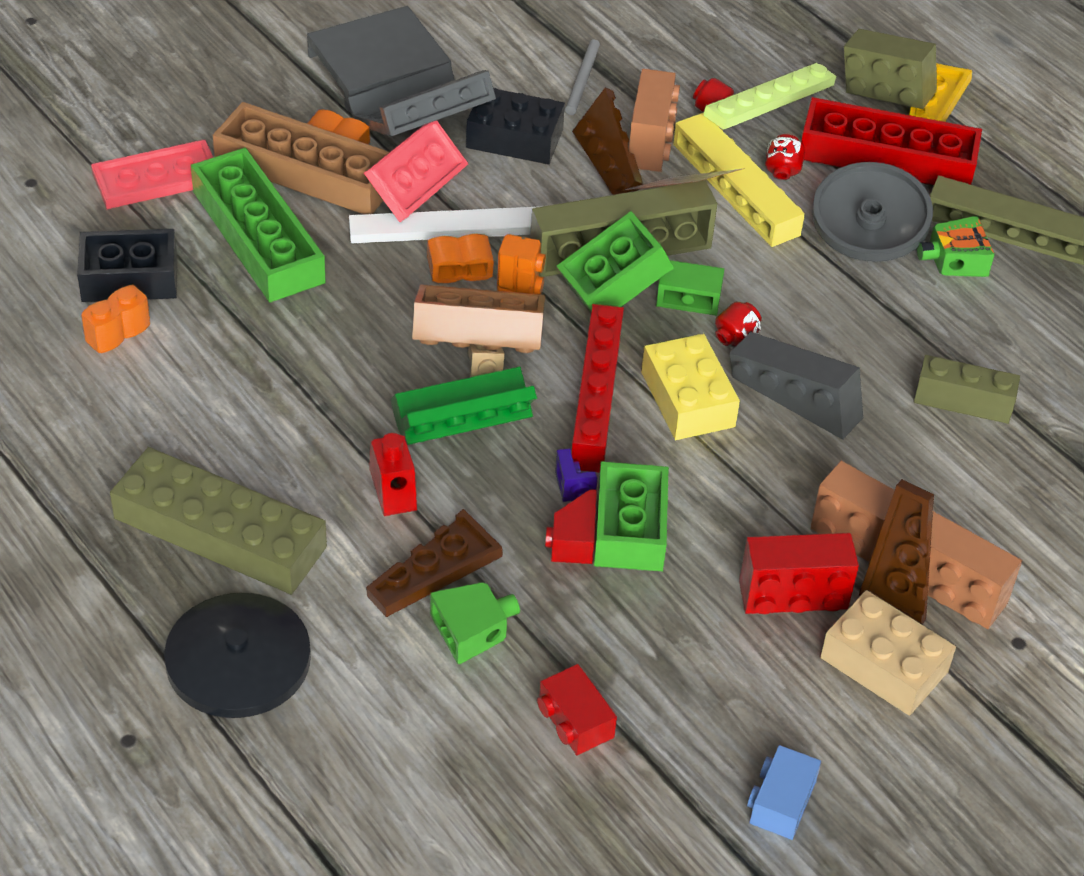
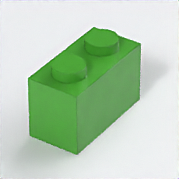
[656,260,725,316]

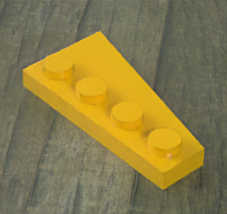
[909,63,972,122]

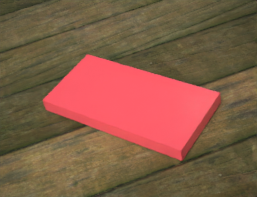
[364,120,468,222]
[91,140,214,209]

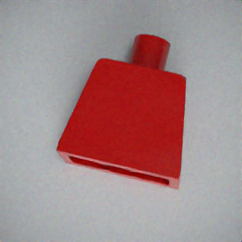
[369,433,417,516]

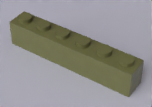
[930,175,1084,265]

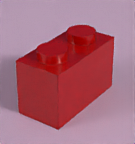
[537,664,617,756]

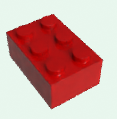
[739,533,859,614]

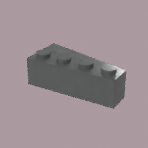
[730,332,863,440]

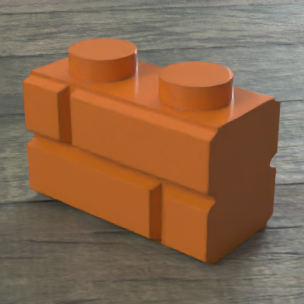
[497,234,546,295]

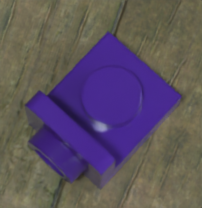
[555,449,598,502]

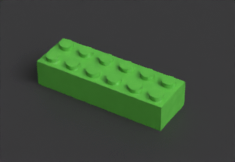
[191,147,326,303]

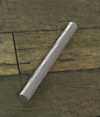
[565,39,600,115]

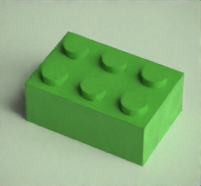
[557,211,674,312]
[594,462,669,571]

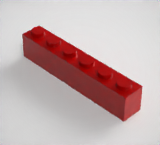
[572,304,624,473]

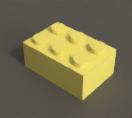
[641,334,740,440]

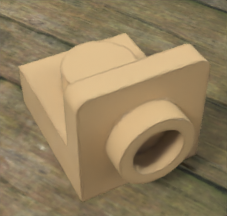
[468,344,504,377]

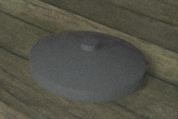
[812,162,933,262]

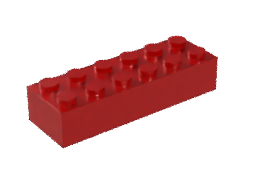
[801,97,982,185]

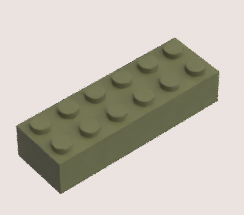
[530,180,718,277]
[110,447,327,595]

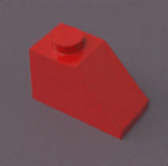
[545,489,597,564]

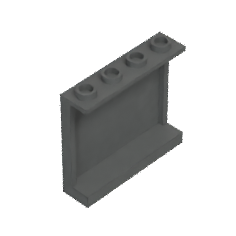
[307,6,451,113]
[347,62,496,136]

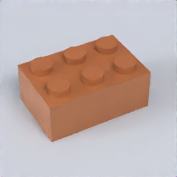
[629,69,680,172]

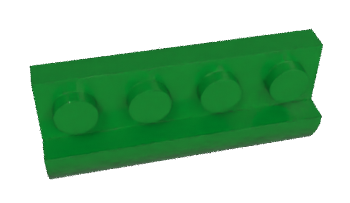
[390,367,537,445]

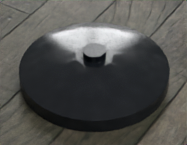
[164,593,311,718]

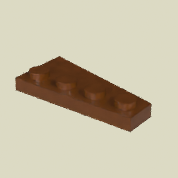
[572,87,643,195]
[859,479,934,625]
[366,509,503,617]

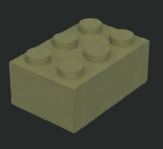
[844,28,937,109]

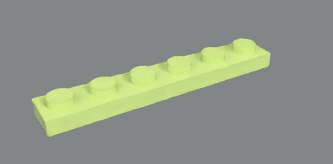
[703,63,837,130]

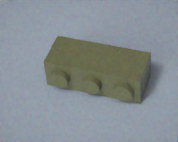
[914,355,1020,424]

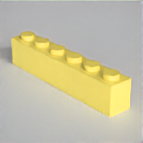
[673,113,805,247]

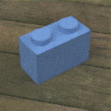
[747,745,821,840]

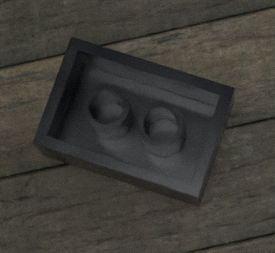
[466,88,565,165]
[77,229,177,302]

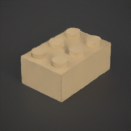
[820,590,956,716]

